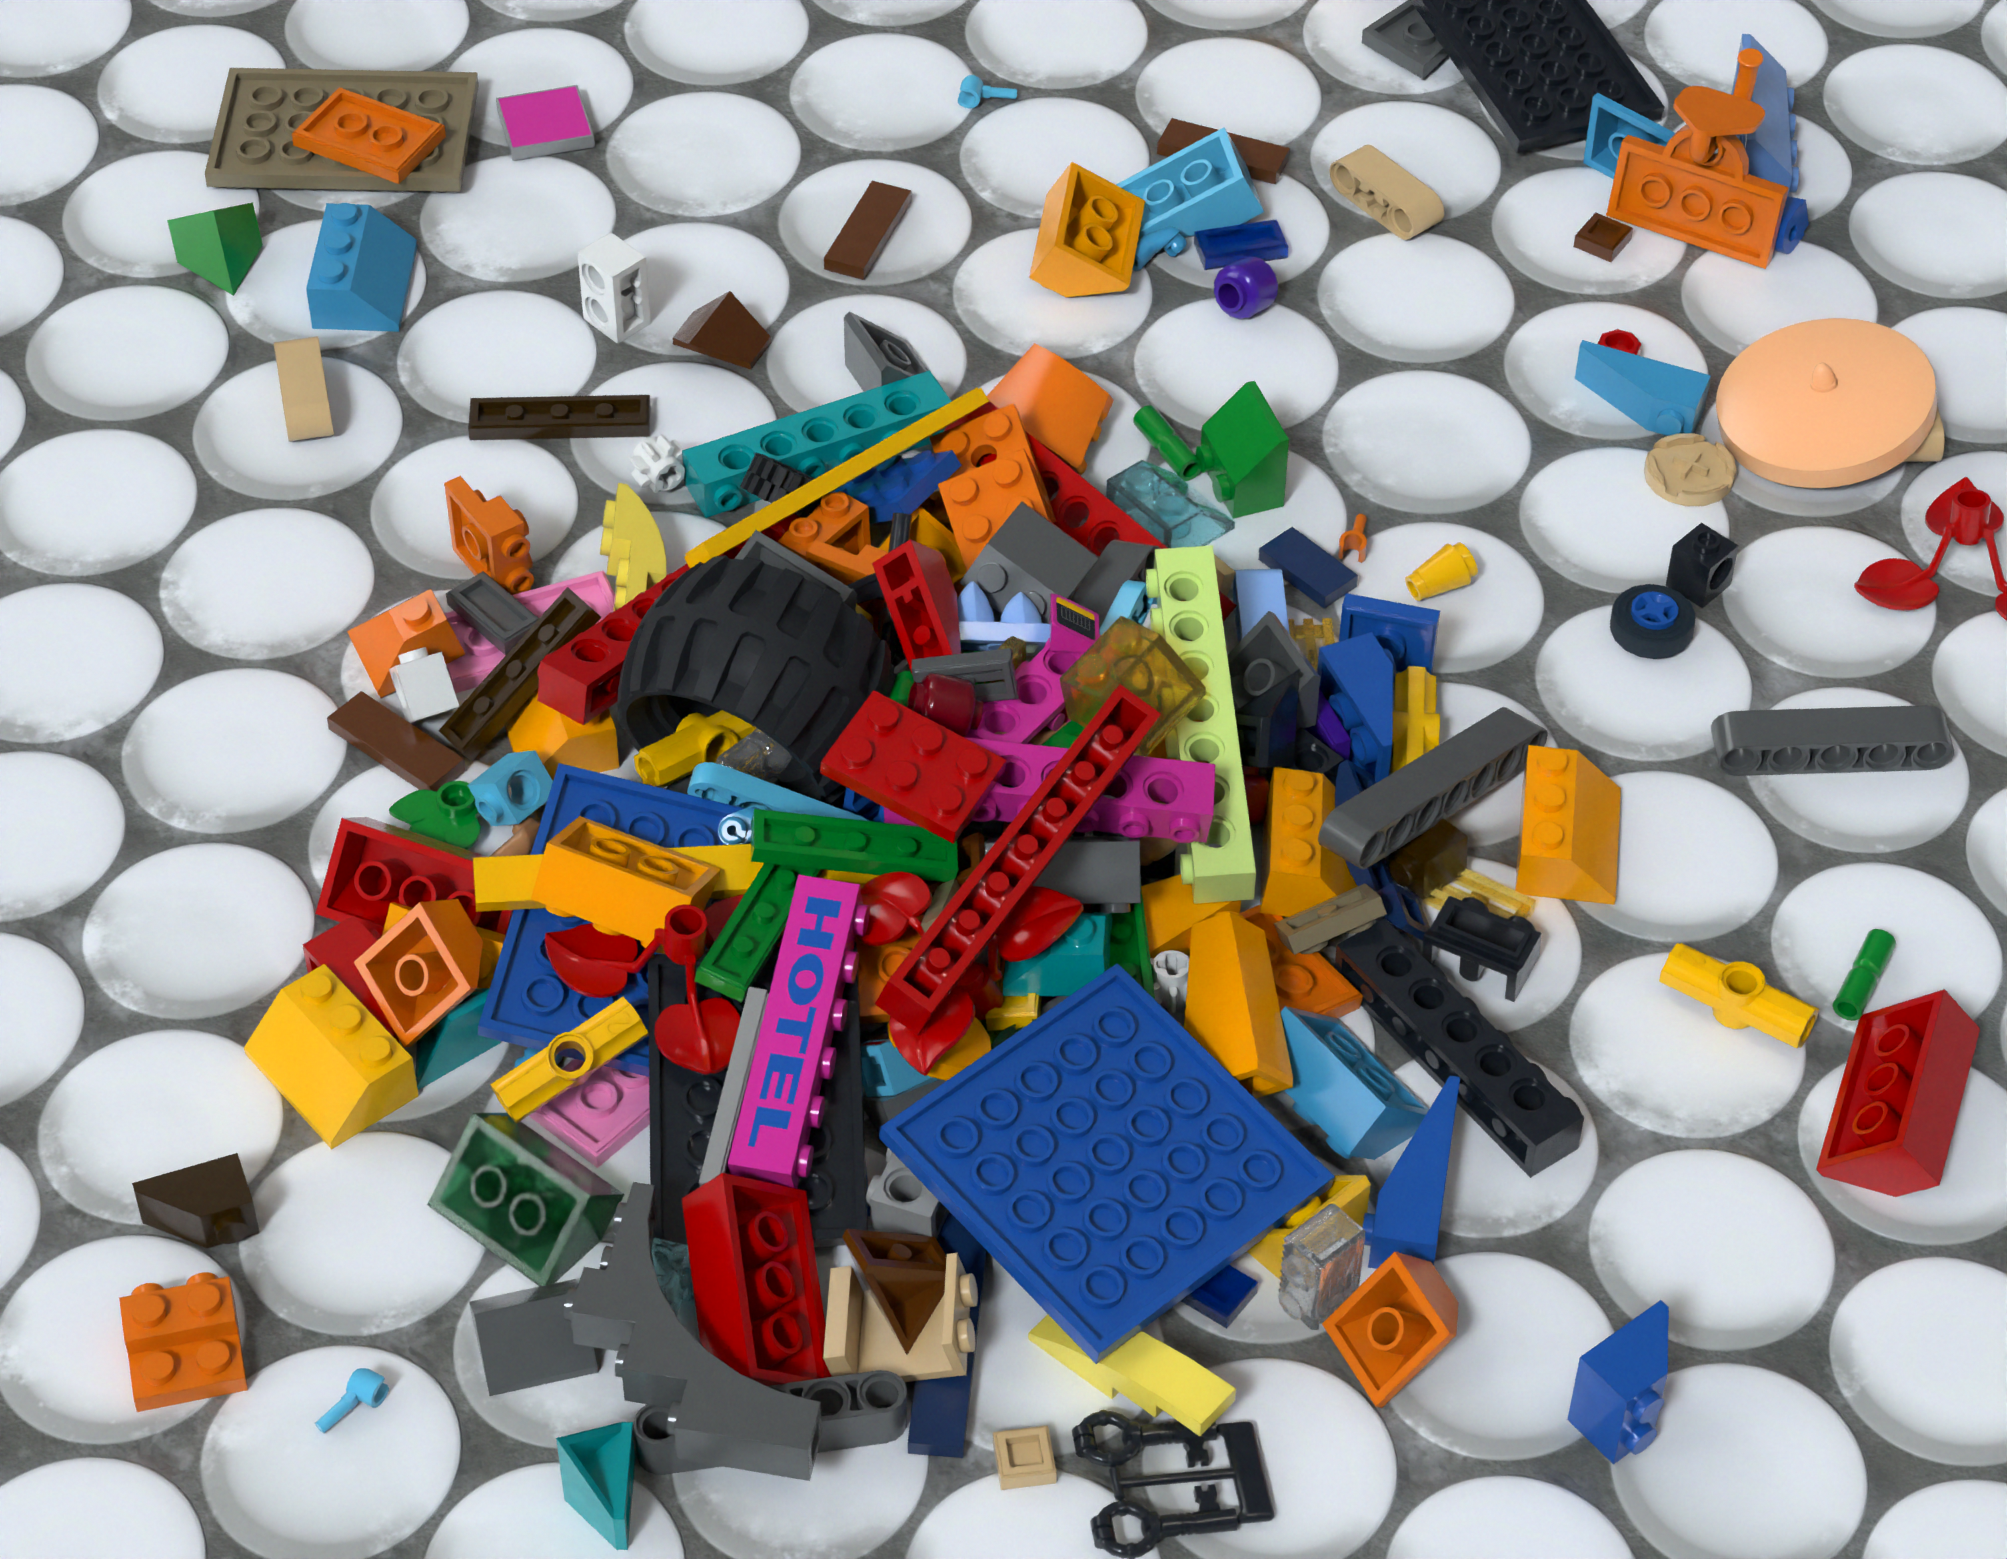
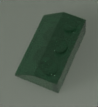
[427,1113,625,1287]

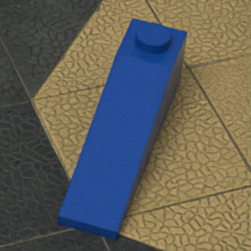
[1360,1076,1460,1269]

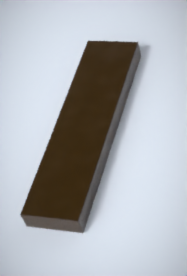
[468,395,651,440]
[438,587,601,761]

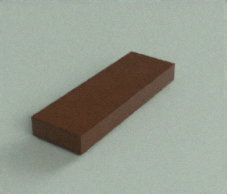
[1157,118,1290,184]
[824,181,912,280]
[327,691,466,792]

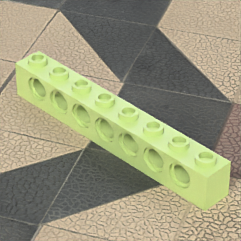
[1146,545,1256,904]

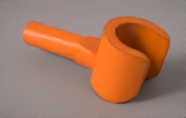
[1338,514,1367,563]

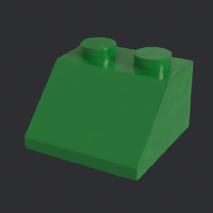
[1195,381,1289,519]

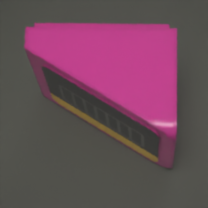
[1049,594,1100,653]

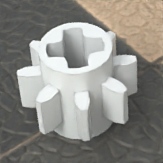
[630,434,685,493]
[1150,950,1189,1014]

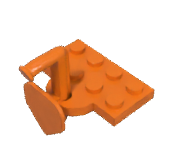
[1606,48,1789,269]

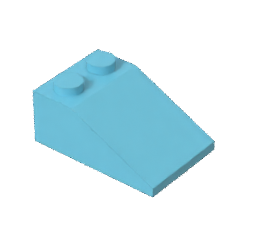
[1116,127,1264,241]

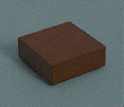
[1573,212,1633,262]

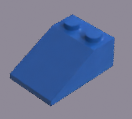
[1317,632,1396,783]

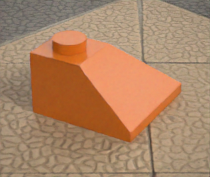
[347,588,466,698]
[1322,1252,1459,1408]

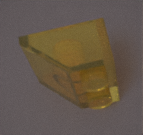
[1059,616,1207,757]

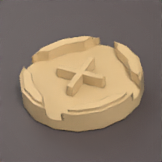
[1644,433,1737,506]

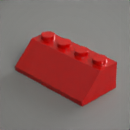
[315,817,513,936]
[1816,989,1980,1197]
[682,1173,832,1386]

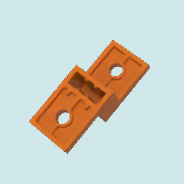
[930,403,1057,571]

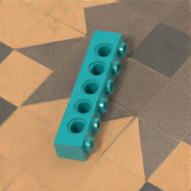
[682,370,952,518]

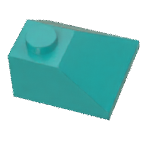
[1003,912,1112,996]

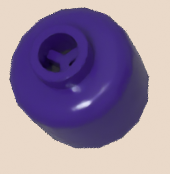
[1214,256,1278,319]

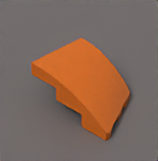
[986,343,1114,475]

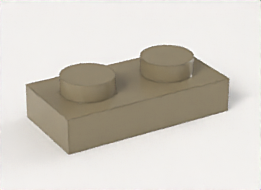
[1274,883,1387,955]

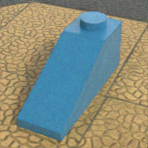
[1575,340,1711,436]

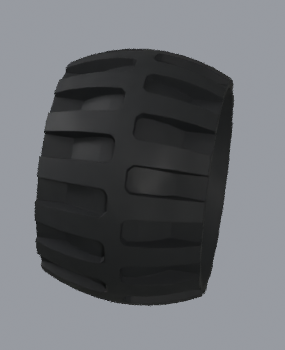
[618,556,894,806]

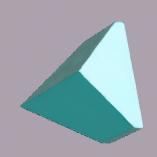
[415,988,501,1090]
[556,1422,636,1550]

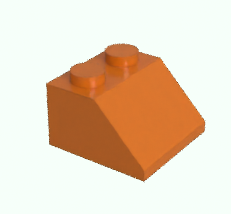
[354,899,483,1048]

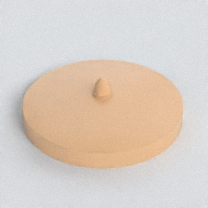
[1716,318,1937,488]

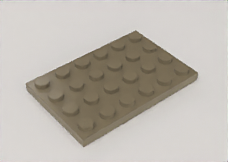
[205,68,479,193]

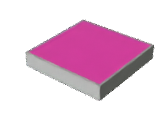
[496,85,595,161]

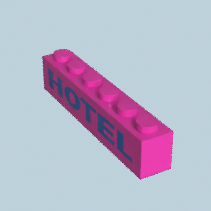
[728,875,870,1189]

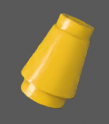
[1405,542,1478,601]

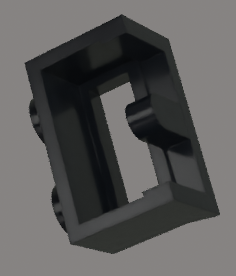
[1422,896,1542,1002]

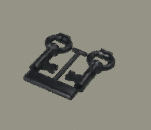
[1072,1410,1274,1559]

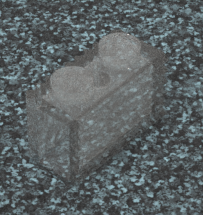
[1278,1204,1365,1330]

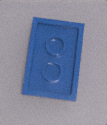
[831,450,962,524]

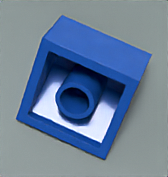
[1567,1300,1669,1465]

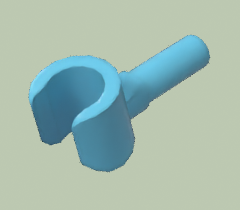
[958,75,1017,108]
[315,1368,389,1433]

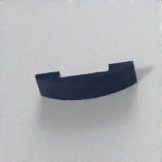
[1335,760,1430,941]

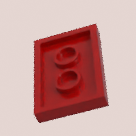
[820,690,1007,844]

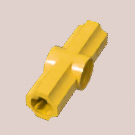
[1391,666,1440,774]
[634,710,768,788]
[1659,943,1819,1048]
[490,996,649,1124]

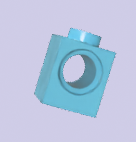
[467,750,553,826]

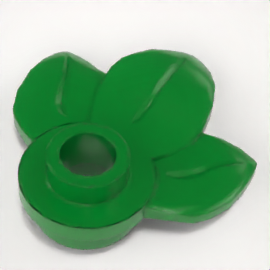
[389,781,481,850]

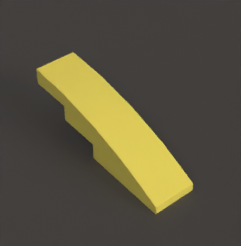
[1028,1314,1236,1436]

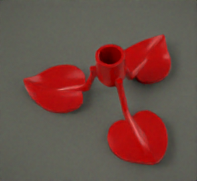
[1854,477,2007,620]
[856,872,1084,1076]
[545,894,783,1074]

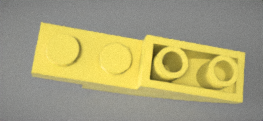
[600,483,667,612]

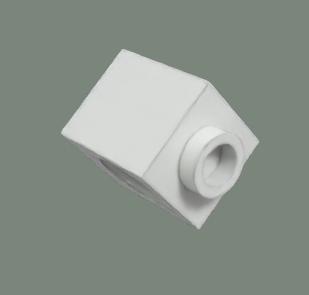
[389,647,460,723]

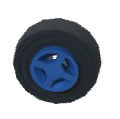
[1610,584,1696,659]

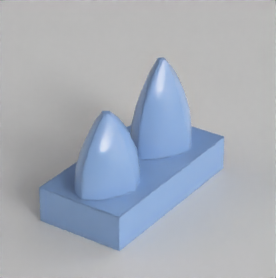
[957,581,1050,656]

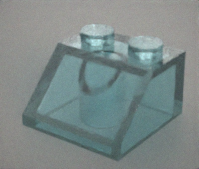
[1106,460,1235,548]

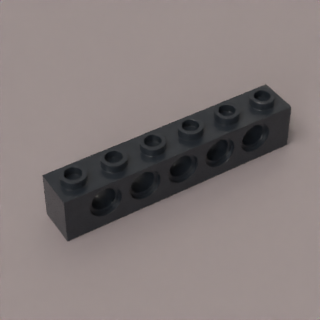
[1334,918,1584,1178]

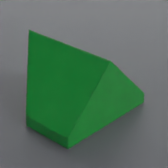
[167,202,263,296]

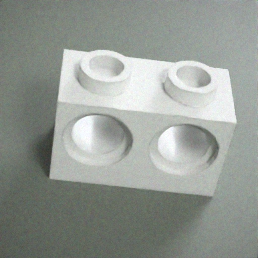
[577,232,651,344]

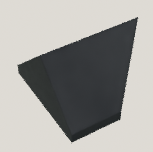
[1235,669,1300,768]

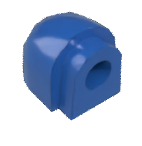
[1774,196,1809,254]

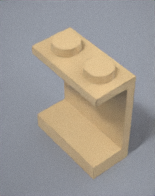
[823,1253,978,1382]

